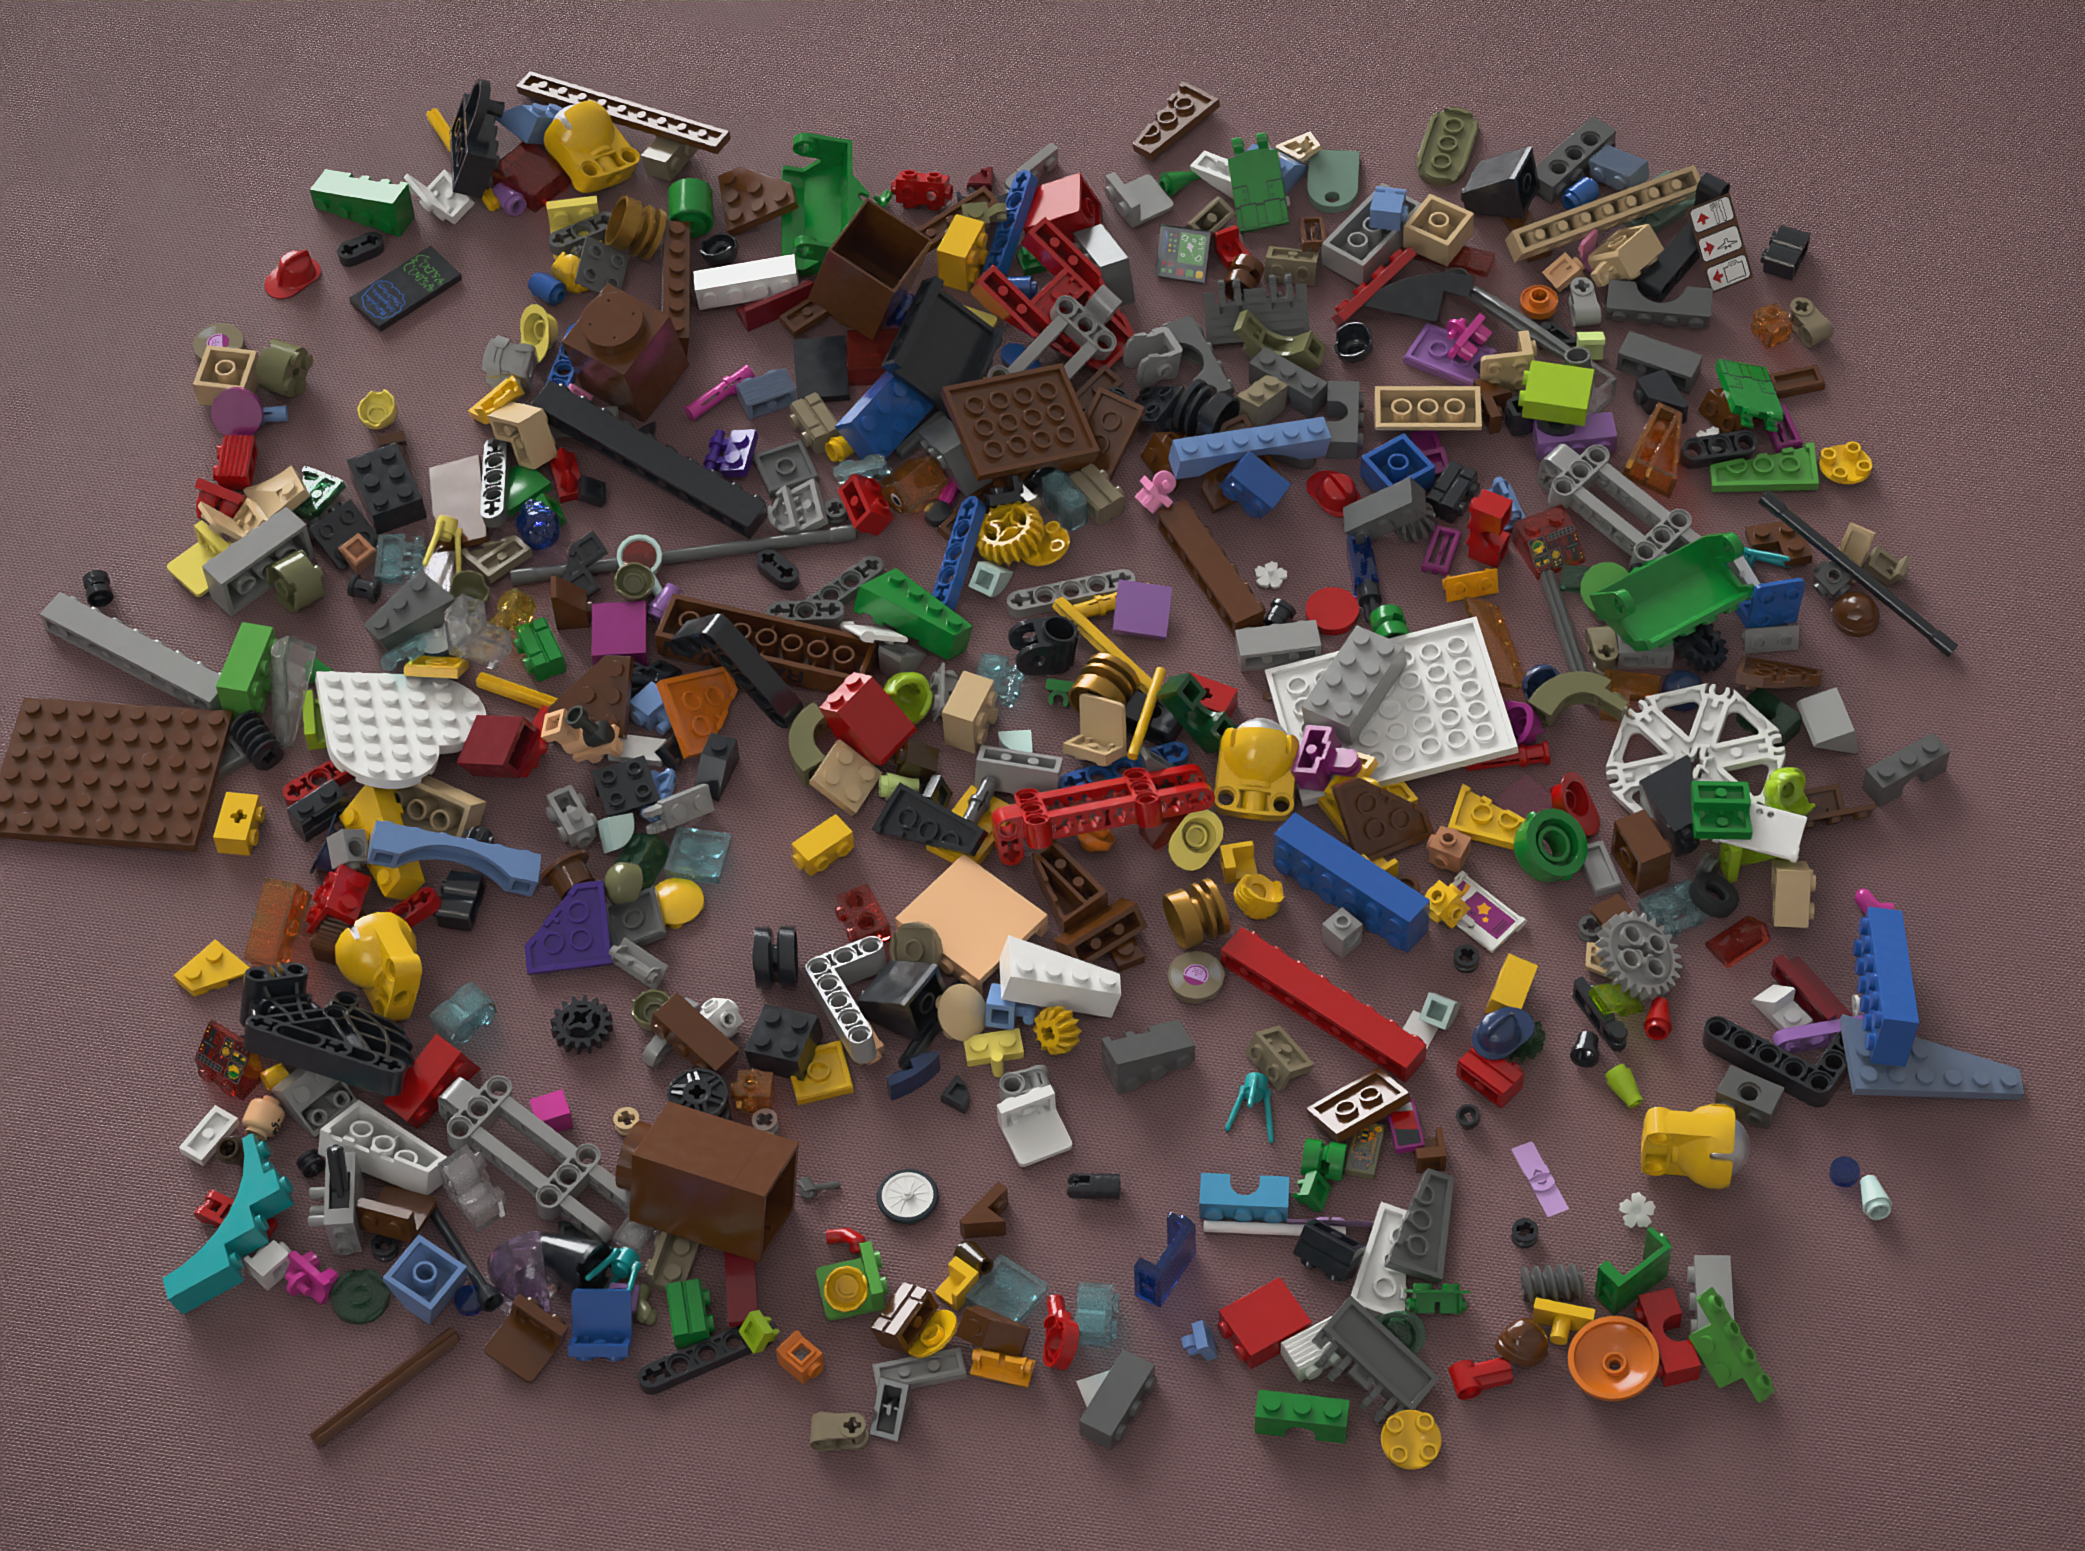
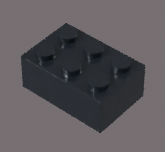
[347,443,427,535]

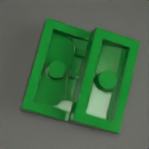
[490,464,552,517]
[1691,781,1753,840]

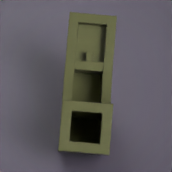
[1233,310,1327,371]
[1528,671,1628,727]
[789,702,831,787]

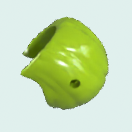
[883,672,933,724]
[1763,767,1816,816]

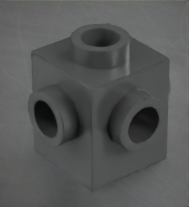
[1812,560,1854,600]

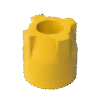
[260,1062,289,1093]

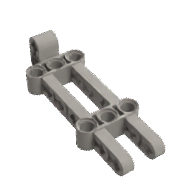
[986,284,1123,380]
[1536,444,1701,567]
[438,1075,630,1243]

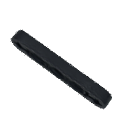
[638,1320,775,1395]

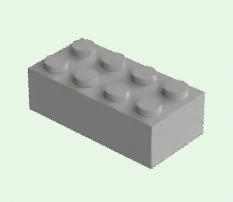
[1322,183,1421,285]
[202,507,315,617]
[1301,626,1407,745]

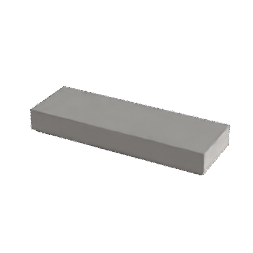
[872,1347,967,1390]

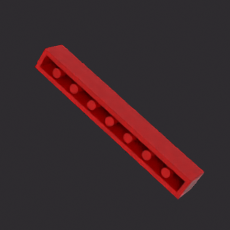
[1221,927,1427,1083]

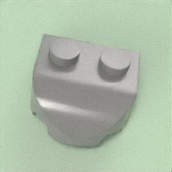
[768,478,828,535]

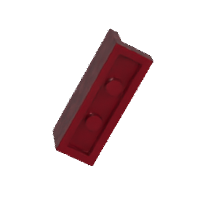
[736,280,814,332]
[1771,954,1852,1023]

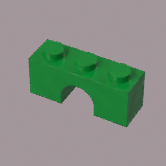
[1255,1390,1349,1444]

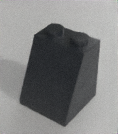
[1461,147,1540,219]
[1639,754,1700,857]
[857,960,946,1042]

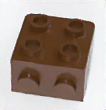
[1140,432,1196,491]
[355,1185,437,1243]
[484,1294,568,1383]

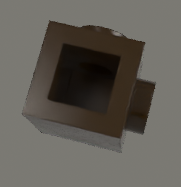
[894,739,939,784]

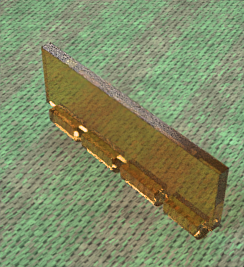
[1463,597,1524,690]

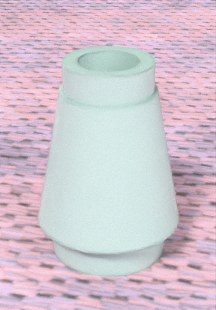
[1860,1175,1892,1220]

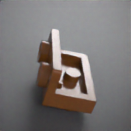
[1698,388,1763,433]

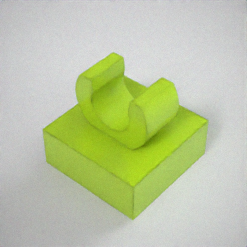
[738,1310,780,1354]

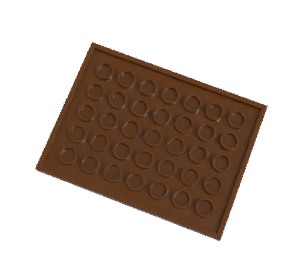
[0,697,235,852]

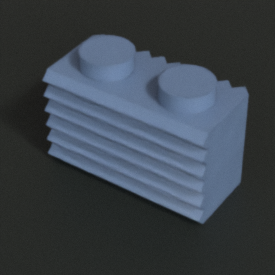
[1589,144,1649,191]
[736,368,797,420]

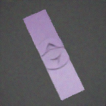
[1511,1141,1569,1217]
[1287,1217,1373,1227]

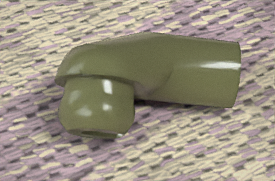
[633,1284,658,1325]

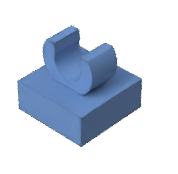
[1181,1320,1218,1361]

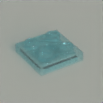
[664,826,732,884]
[965,1254,1049,1323]

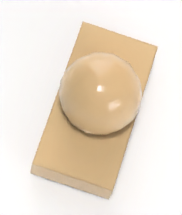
[1839,523,1876,583]

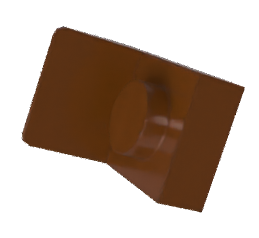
[1473,378,1512,435]
[959,1181,1008,1239]

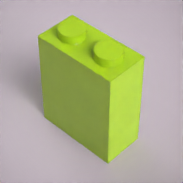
[1518,360,1594,426]

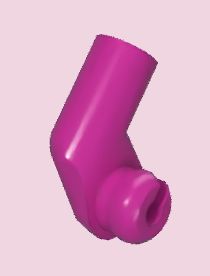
[1855,888,1894,915]

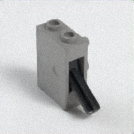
[308,1144,364,1255]

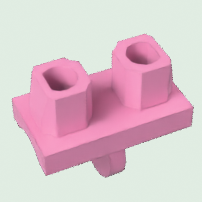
[1135,471,1176,514]

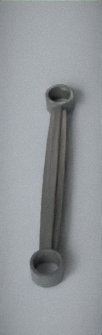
[1445,268,1591,369]

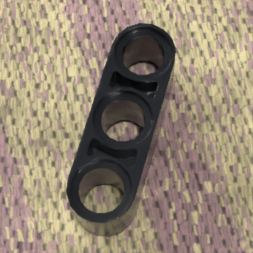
[1678,430,1758,469]

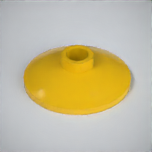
[907,1310,958,1358]

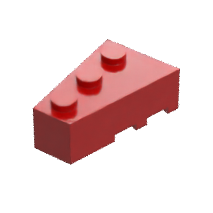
[382,1034,481,1129]

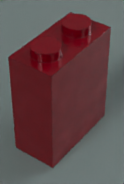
[457,715,540,778]

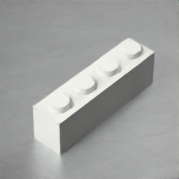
[693,254,799,310]

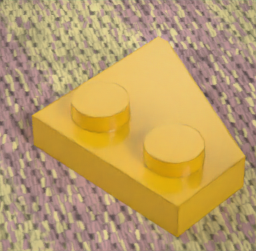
[173,939,250,997]

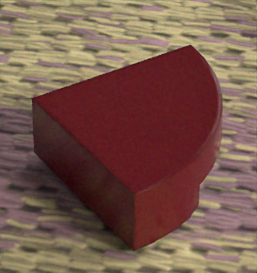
[967,167,993,191]

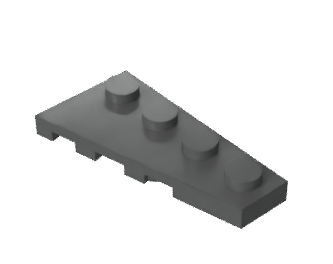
[1384,1168,1454,1284]

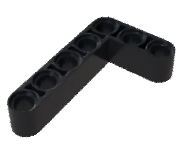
[1637,172,1730,302]
[670,614,804,729]
[1702,1016,1849,1108]

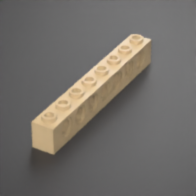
[1505,165,1700,263]

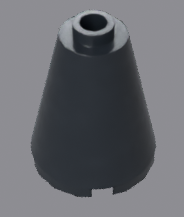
[530,1232,613,1292]

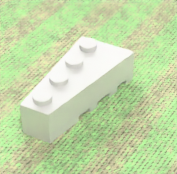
[999,935,1121,1018]
[318,1100,448,1195]

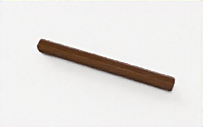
[309,1328,460,1447]

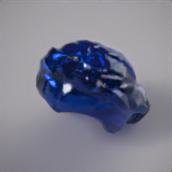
[515,499,560,550]

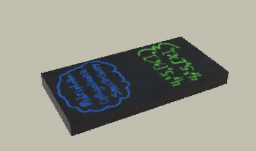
[349,246,462,332]

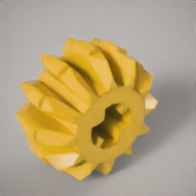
[1032,1005,1082,1055]

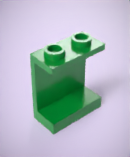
[1594,1226,1672,1316]

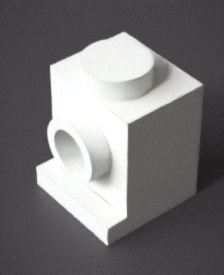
[243,1240,291,1291]

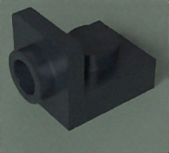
[983,474,1024,506]

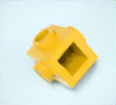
[1425,880,1471,929]

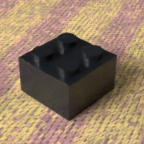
[744,1004,824,1081]

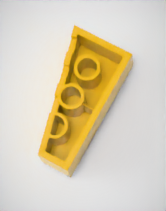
[339,785,425,900]

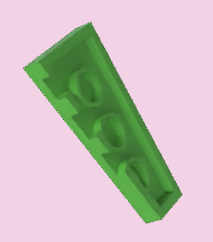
[1709,442,1819,492]

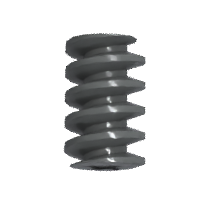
[1520,1263,1584,1304]

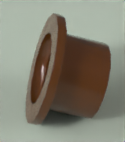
[539,849,595,901]

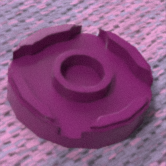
[211,387,264,436]

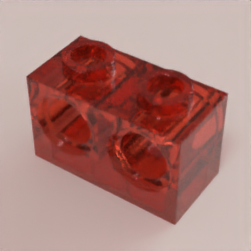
[835,883,891,944]

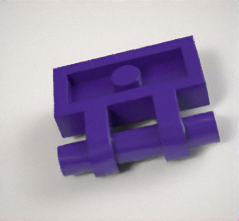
[703,429,759,477]

